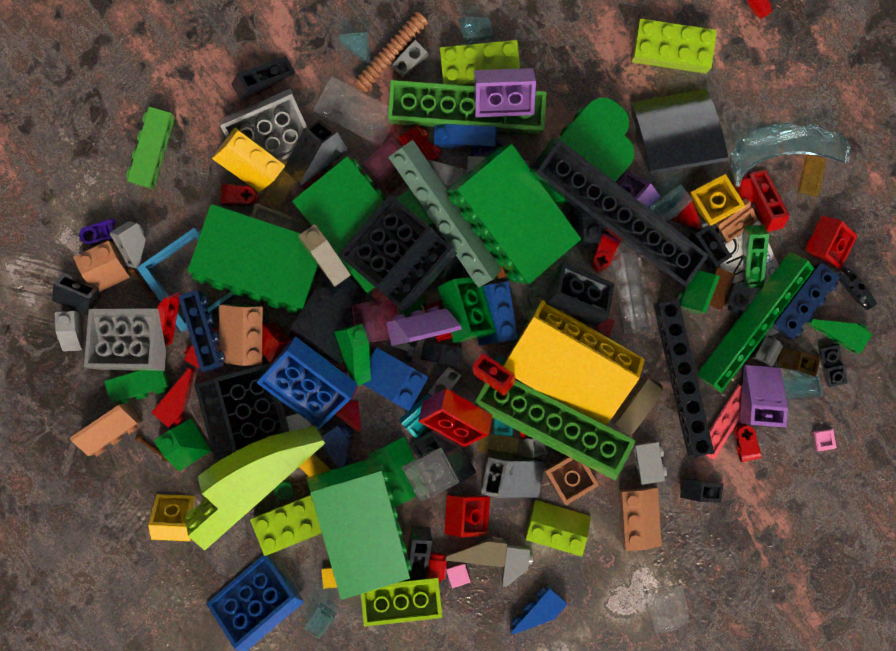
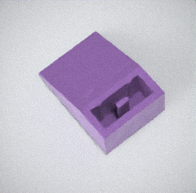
[739,365,788,427]

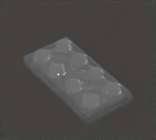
[313,76,394,147]

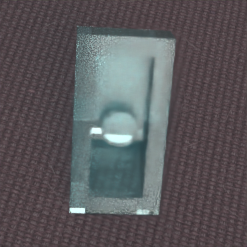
[459,17,494,43]

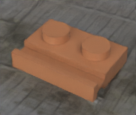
[716,198,758,244]

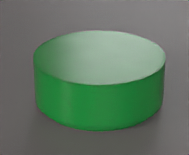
[274,481,294,501]

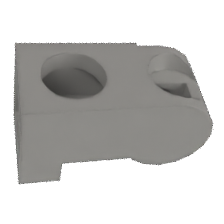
[392,40,429,78]
[427,366,461,397]

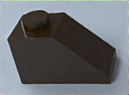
[777,348,820,376]

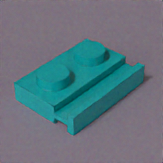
[399,394,430,439]

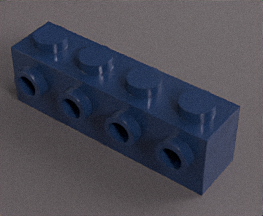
[772,263,840,339]
[178,290,226,372]

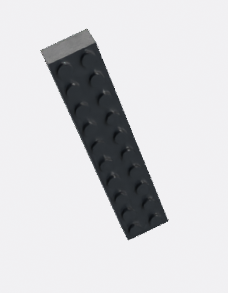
[529,138,709,287]

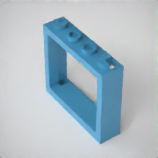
[137,228,236,332]

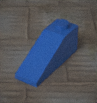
[433,124,497,149]

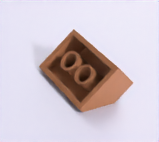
[219,303,263,366]
[70,403,142,457]
[619,487,662,551]

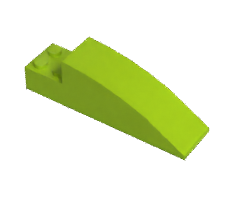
[184,425,325,551]

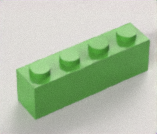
[126,107,175,190]

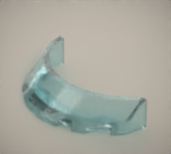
[730,123,851,187]

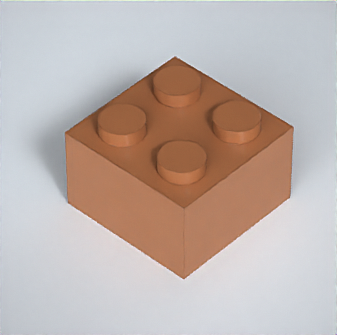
[544,456,599,505]

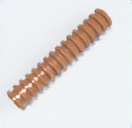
[354,12,428,92]

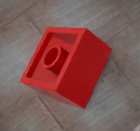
[805,215,858,270]
[444,494,490,537]

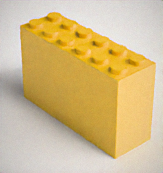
[503,300,645,426]

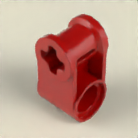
[220,184,259,206]
[591,233,620,272]
[734,424,761,463]

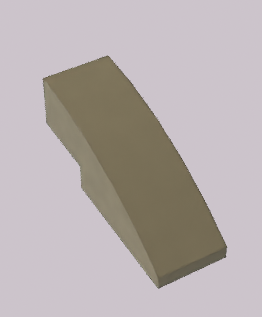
[613,378,663,437]

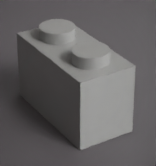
[633,441,667,485]

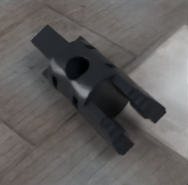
[836,264,877,310]

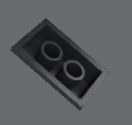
[546,261,615,326]
[409,429,476,493]

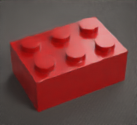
[418,389,492,447]

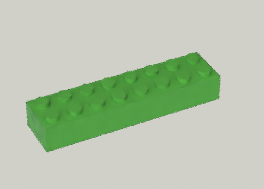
[388,80,546,135]
[475,380,635,481]

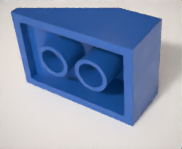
[363,347,429,411]

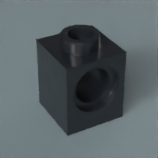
[724,282,754,314]

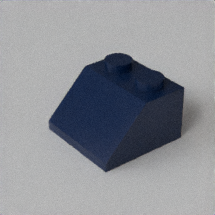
[322,423,353,468]

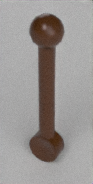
[128,267,157,300]
[135,435,167,462]

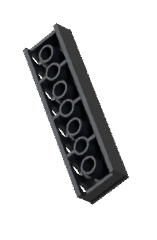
[653,298,715,457]

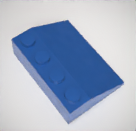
[257,336,358,429]
[206,554,304,651]

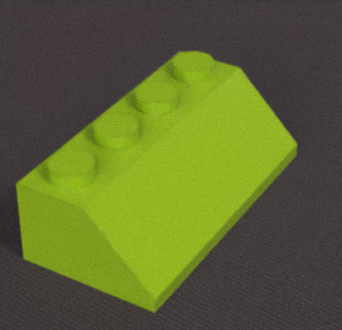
[361,578,443,627]

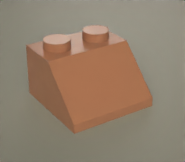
[73,241,131,293]

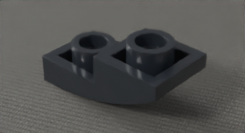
[818,343,848,387]

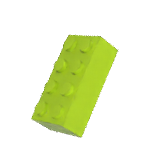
[631,19,717,74]
[440,40,520,86]
[250,494,322,556]

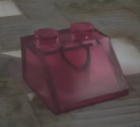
[363,137,405,194]
[352,300,399,343]

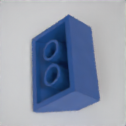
[478,281,518,346]

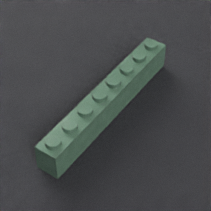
[389,140,502,288]

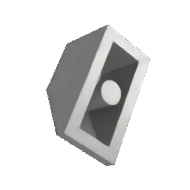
[109,221,146,268]
[55,311,83,351]
[502,545,533,587]

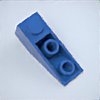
[510,585,568,635]

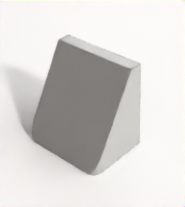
[521,437,548,458]

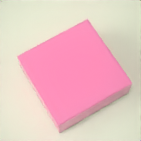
[812,429,837,451]
[446,563,470,588]

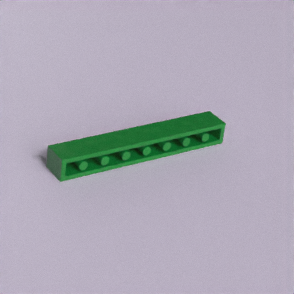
[697,252,815,393]

